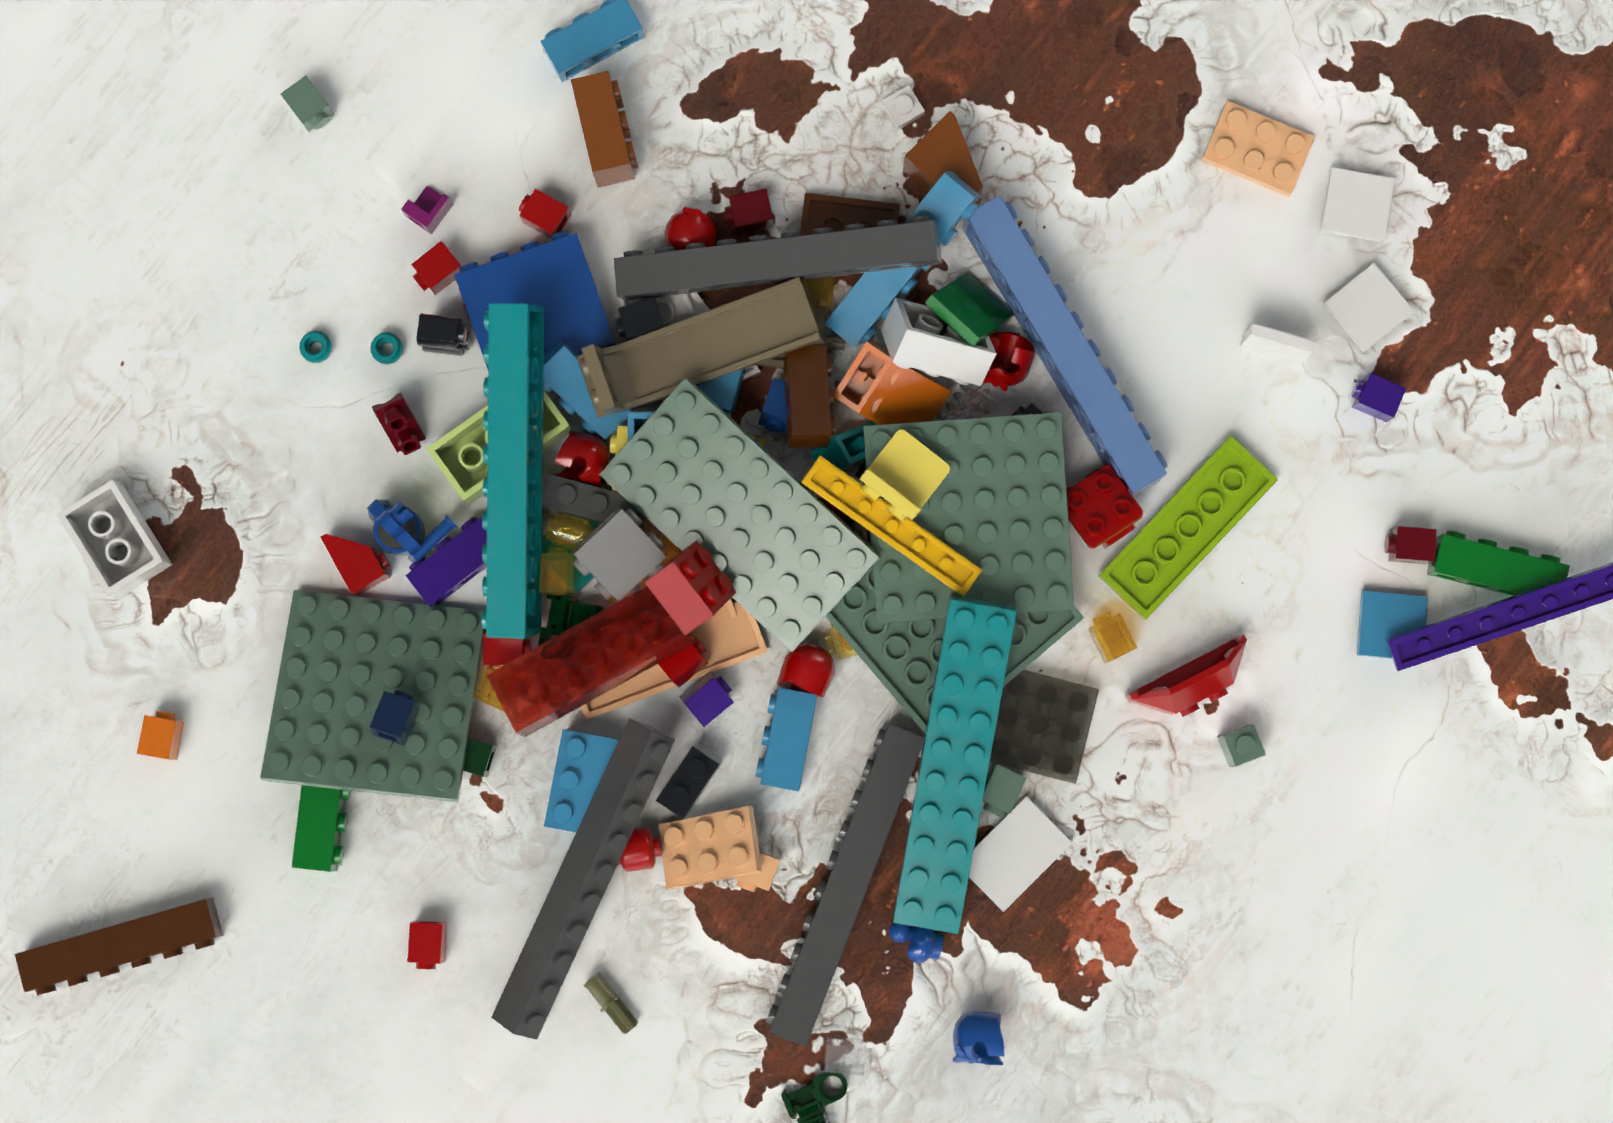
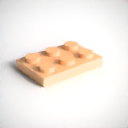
[1201,100,1315,197]
[659,806,762,890]

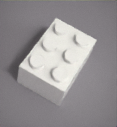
[881,297,996,386]
[57,479,172,599]

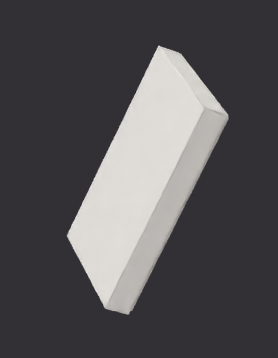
[969,796,1072,912]

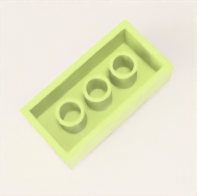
[426,389,573,506]

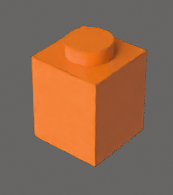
[136,710,184,760]

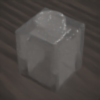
[824,1035,872,1076]

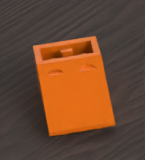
[834,339,952,425]

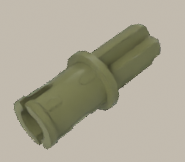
[584,972,638,1034]

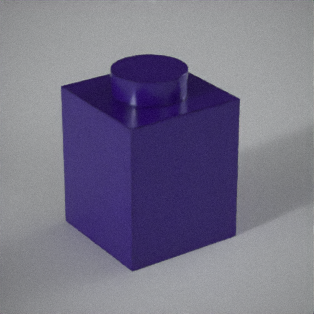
[1351,373,1406,422]
[679,672,734,727]

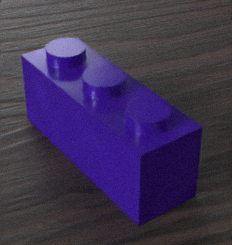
[405,516,487,608]

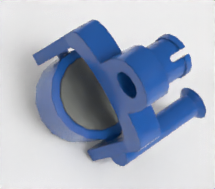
[367,499,458,563]

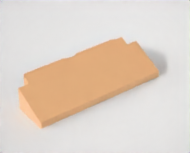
[566,599,768,720]

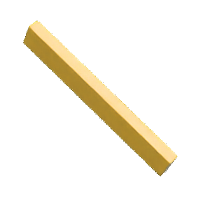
[801,456,982,597]

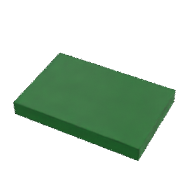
[925,272,1015,346]

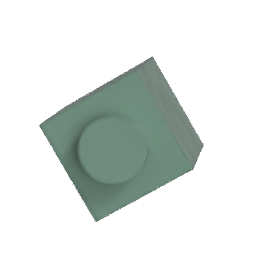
[281,75,334,132]
[1217,724,1266,767]
[982,764,1026,817]

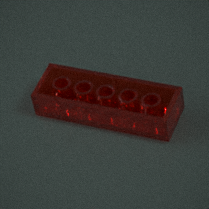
[486,586,696,737]

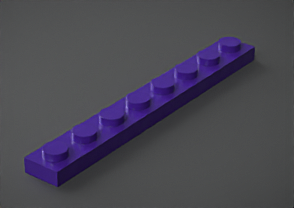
[1386,562,1613,671]

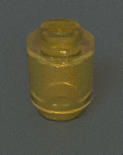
[545,513,595,549]

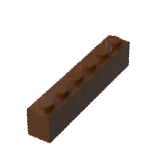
[14,898,223,996]

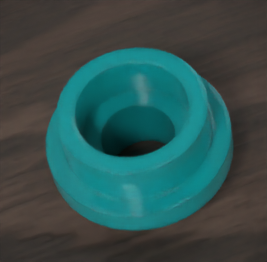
[299,331,332,363]
[370,332,403,365]

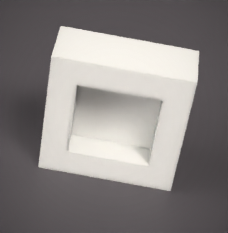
[881,85,925,130]

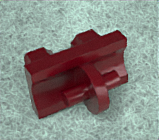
[372,393,426,455]

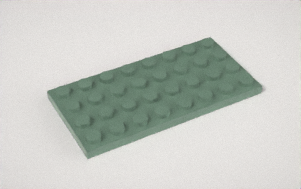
[599,378,881,652]

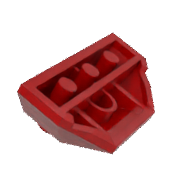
[1125,634,1247,717]

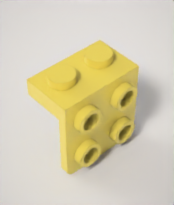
[860,430,950,521]

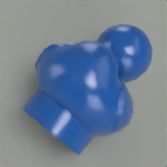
[889,923,943,963]

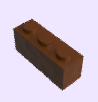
[783,345,836,448]

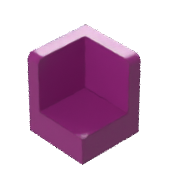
[401,186,454,235]

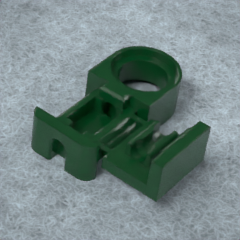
[538,594,604,661]
[781,1070,847,1123]

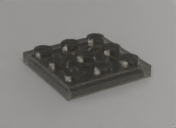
[990,670,1099,784]

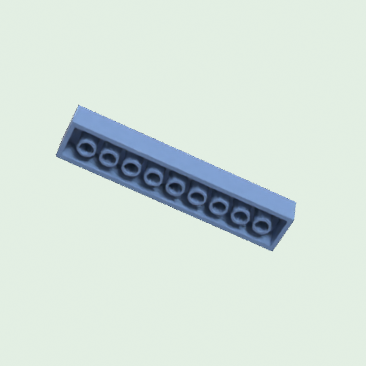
[962,195,1167,496]

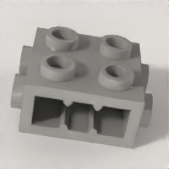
[571,507,667,602]

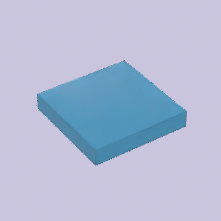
[1356,591,1428,659]

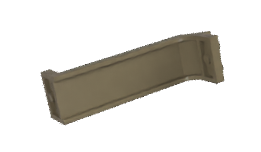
[577,277,827,418]

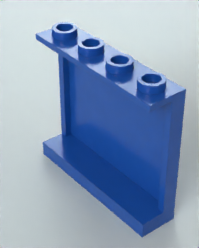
[454,231,615,369]

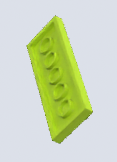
[1098,436,1278,620]

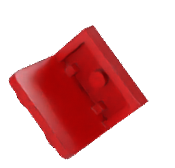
[1066,464,1143,549]

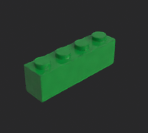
[1427,531,1570,596]
[291,785,352,872]

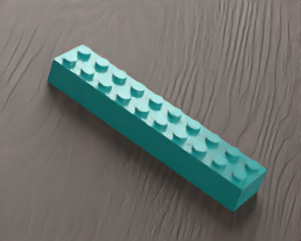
[482,303,544,639]
[893,595,1017,934]

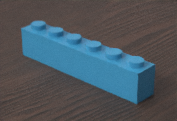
[825,171,980,348]

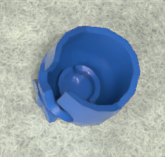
[953,1010,1005,1065]

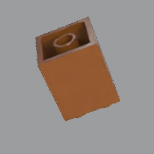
[902,111,983,207]

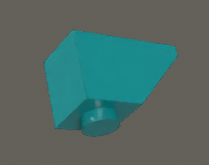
[810,421,875,473]

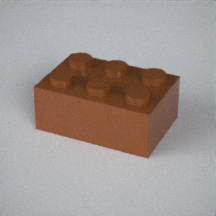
[571,71,638,188]

